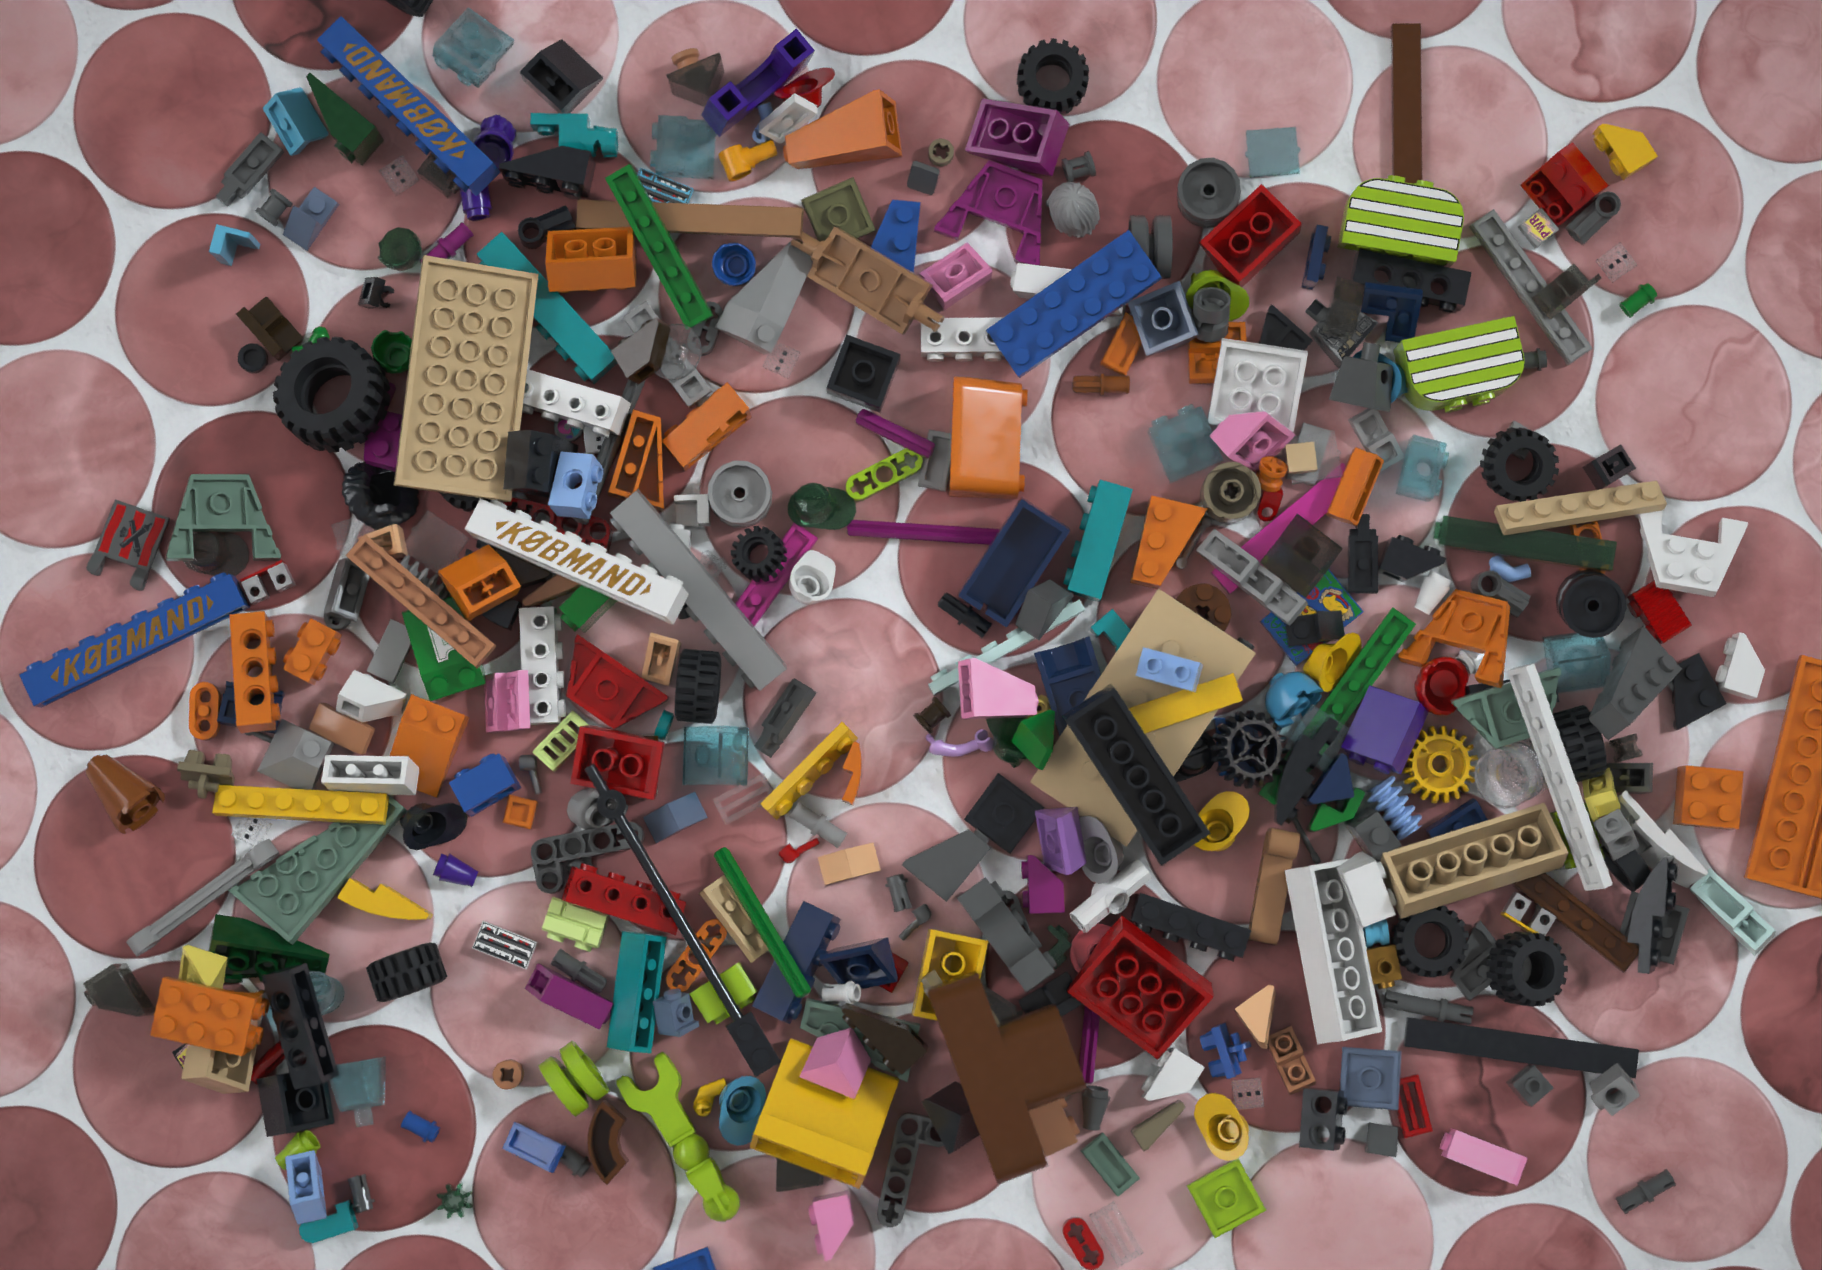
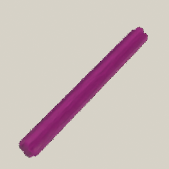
[847,520,999,545]

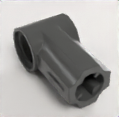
[1566,191,1621,245]
[1471,571,1531,618]

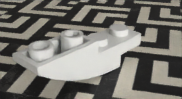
[1617,790,1709,888]

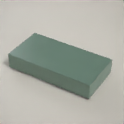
[1080,1132,1140,1197]

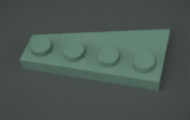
[800,998,920,1082]

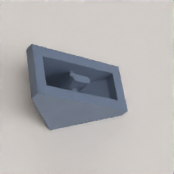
[643,792,708,844]

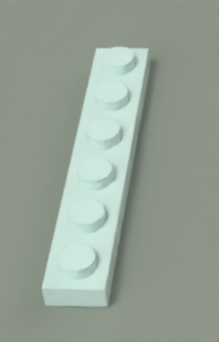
[928,599,1085,696]

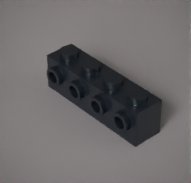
[1129,893,1252,961]

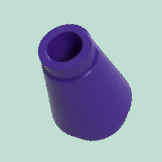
[433,853,478,887]

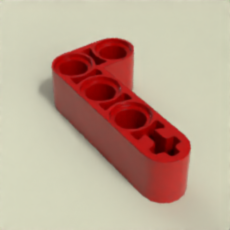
[503,498,613,553]

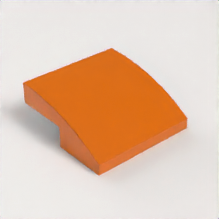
[1188,322,1247,384]
[842,741,862,806]

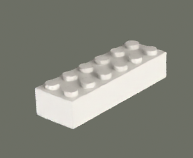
[1285,858,1382,1044]

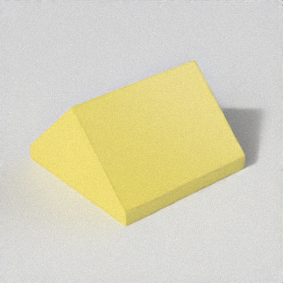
[178,945,227,989]

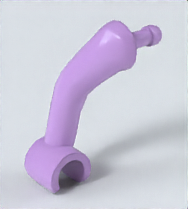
[926,729,994,757]

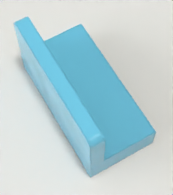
[263,87,329,156]
[209,224,261,266]

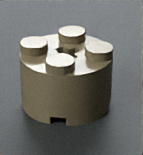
[1200,462,1261,523]

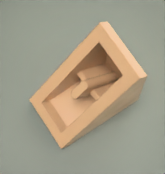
[358,524,408,559]
[641,632,681,686]
[818,843,881,885]
[1235,985,1276,1049]

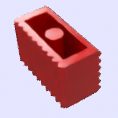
[1627,580,1692,644]

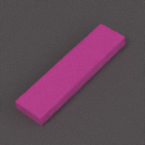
[735,522,818,627]

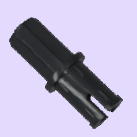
[938,592,993,639]

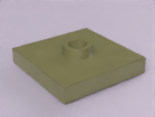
[800,177,876,242]

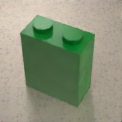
[559,585,617,633]

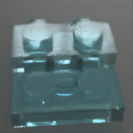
[432,7,514,88]
[650,115,716,179]
[1147,404,1223,484]

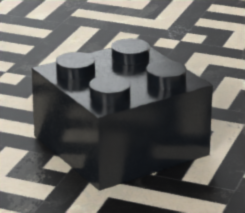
[826,334,901,413]

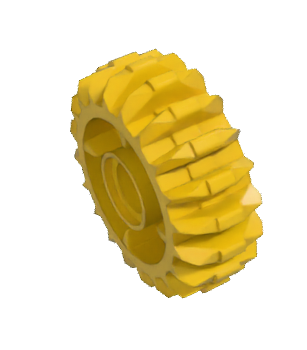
[1401,725,1478,803]

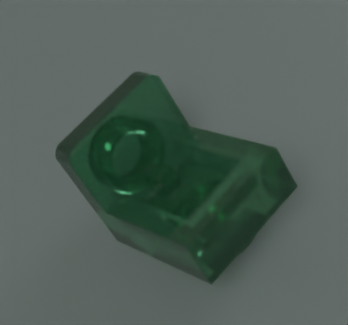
[1046,924,1072,970]

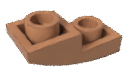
[309,703,375,755]
[1268,1026,1316,1095]

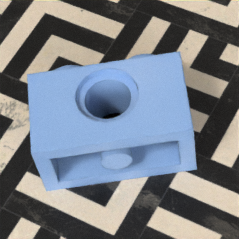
[548,452,603,519]
[1135,647,1203,693]
[285,1150,327,1224]

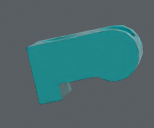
[1089,609,1131,653]
[299,1199,359,1243]

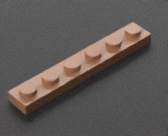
[345,534,496,668]

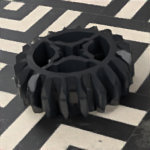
[1210,710,1289,789]

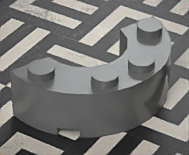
[957,877,1057,993]

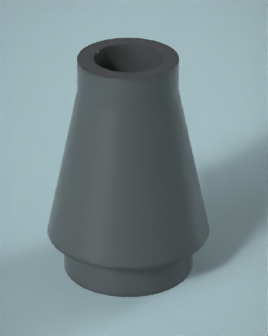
[1082,1085,1111,1131]

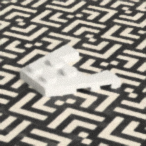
[1635,510,1748,597]

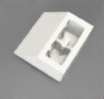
[1337,851,1396,927]

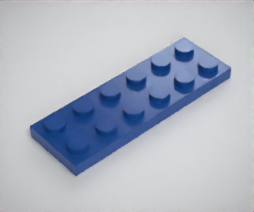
[986,230,1162,378]

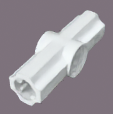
[1069,859,1152,933]

